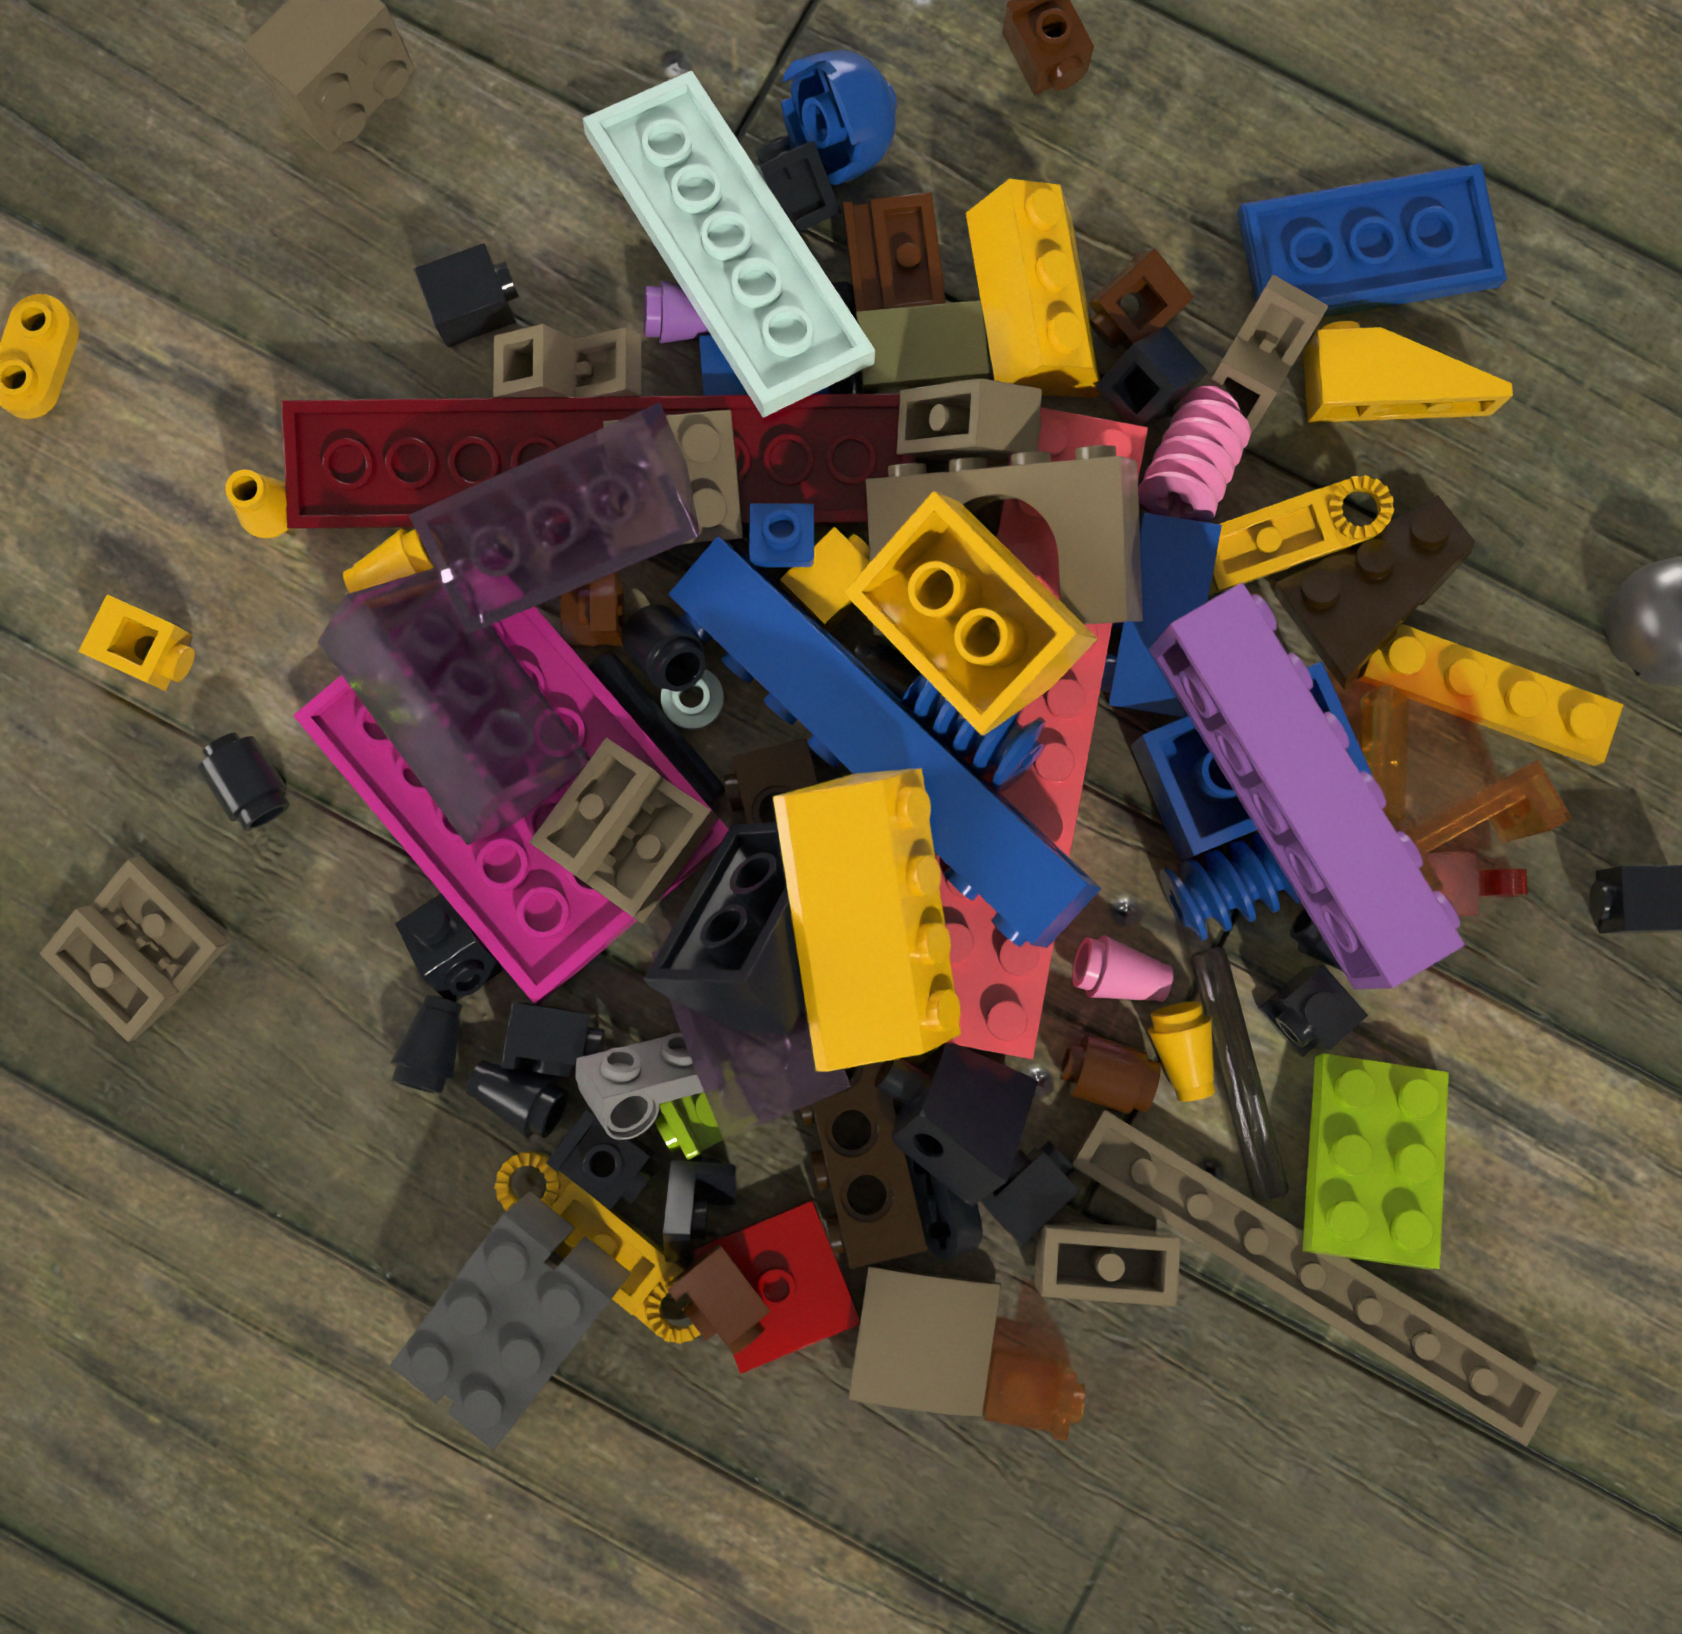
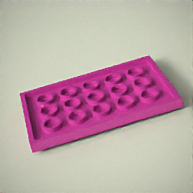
[293,552,729,1005]

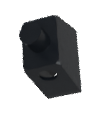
[874,1043,1038,1206]

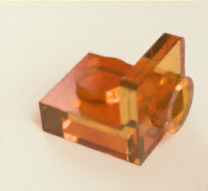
[983,1350,1085,1441]

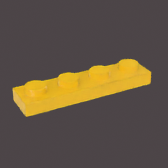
[1357,624,1624,766]

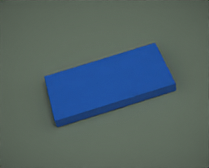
[1237,163,1507,318]

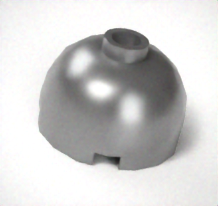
[1604,556,1682,686]

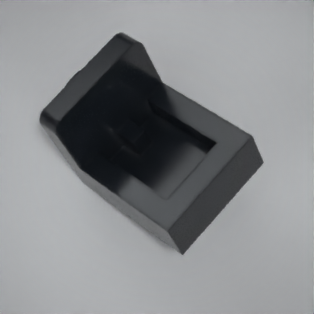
[395,893,502,1002]

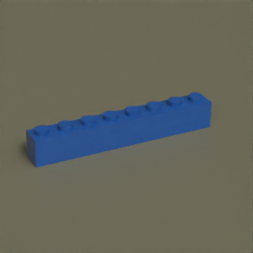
[668,536,1102,948]

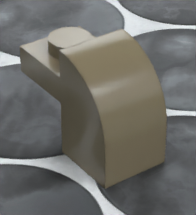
[1207,275,1328,434]
[493,324,641,398]

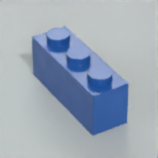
[1100,513,1222,718]

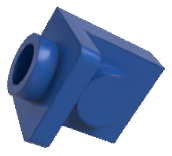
[749,504,815,567]

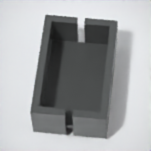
[389,1191,631,1451]

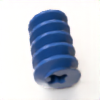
[901,673,1046,793]
[1160,832,1301,941]

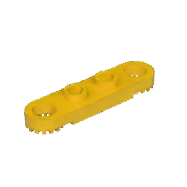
[1209,475,1394,596]
[494,1151,700,1344]

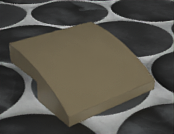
[529,737,720,924]
[39,856,230,1042]
[849,1264,1001,1417]

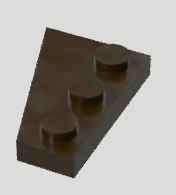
[1275,495,1475,690]

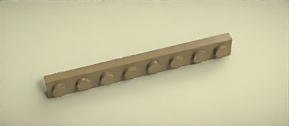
[1070,1108,1559,1446]

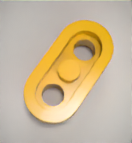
[0,294,79,419]

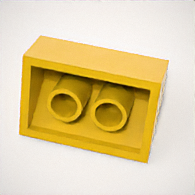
[966,179,1101,398]
[844,491,1098,735]

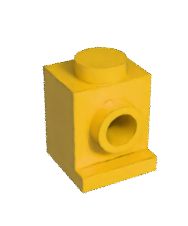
[78,594,195,692]

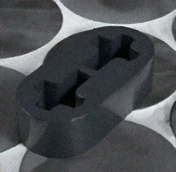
[905,1153,983,1260]

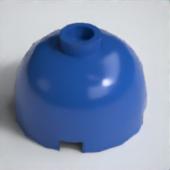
[782,49,897,185]

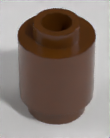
[1060,1033,1161,1114]

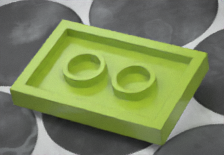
[1302,1053,1449,1270]

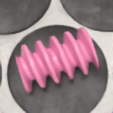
[1138,386,1252,523]

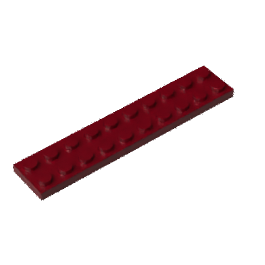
[281,393,915,529]

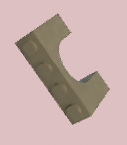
[866,445,1143,636]

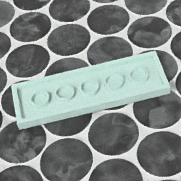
[583,70,875,418]

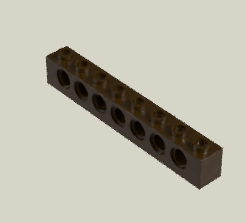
[724,738,927,1269]

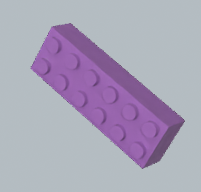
[1149,582,1465,989]

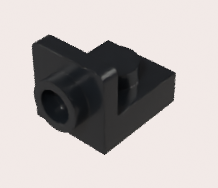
[752,134,841,233]
[663,1157,737,1264]

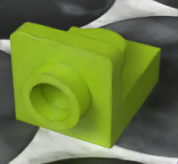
[655,1062,760,1160]

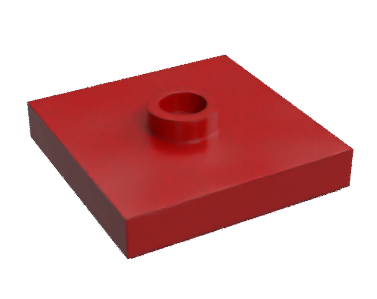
[693,1199,861,1374]

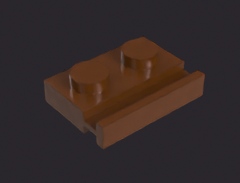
[843,192,946,315]

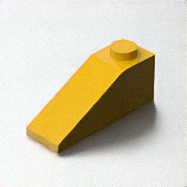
[1303,321,1513,423]

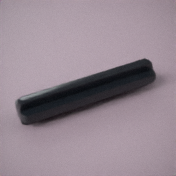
[588,651,725,807]

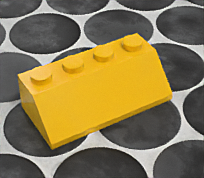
[773,768,961,1071]

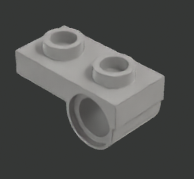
[575,1029,724,1140]

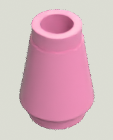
[1072,935,1173,1002]

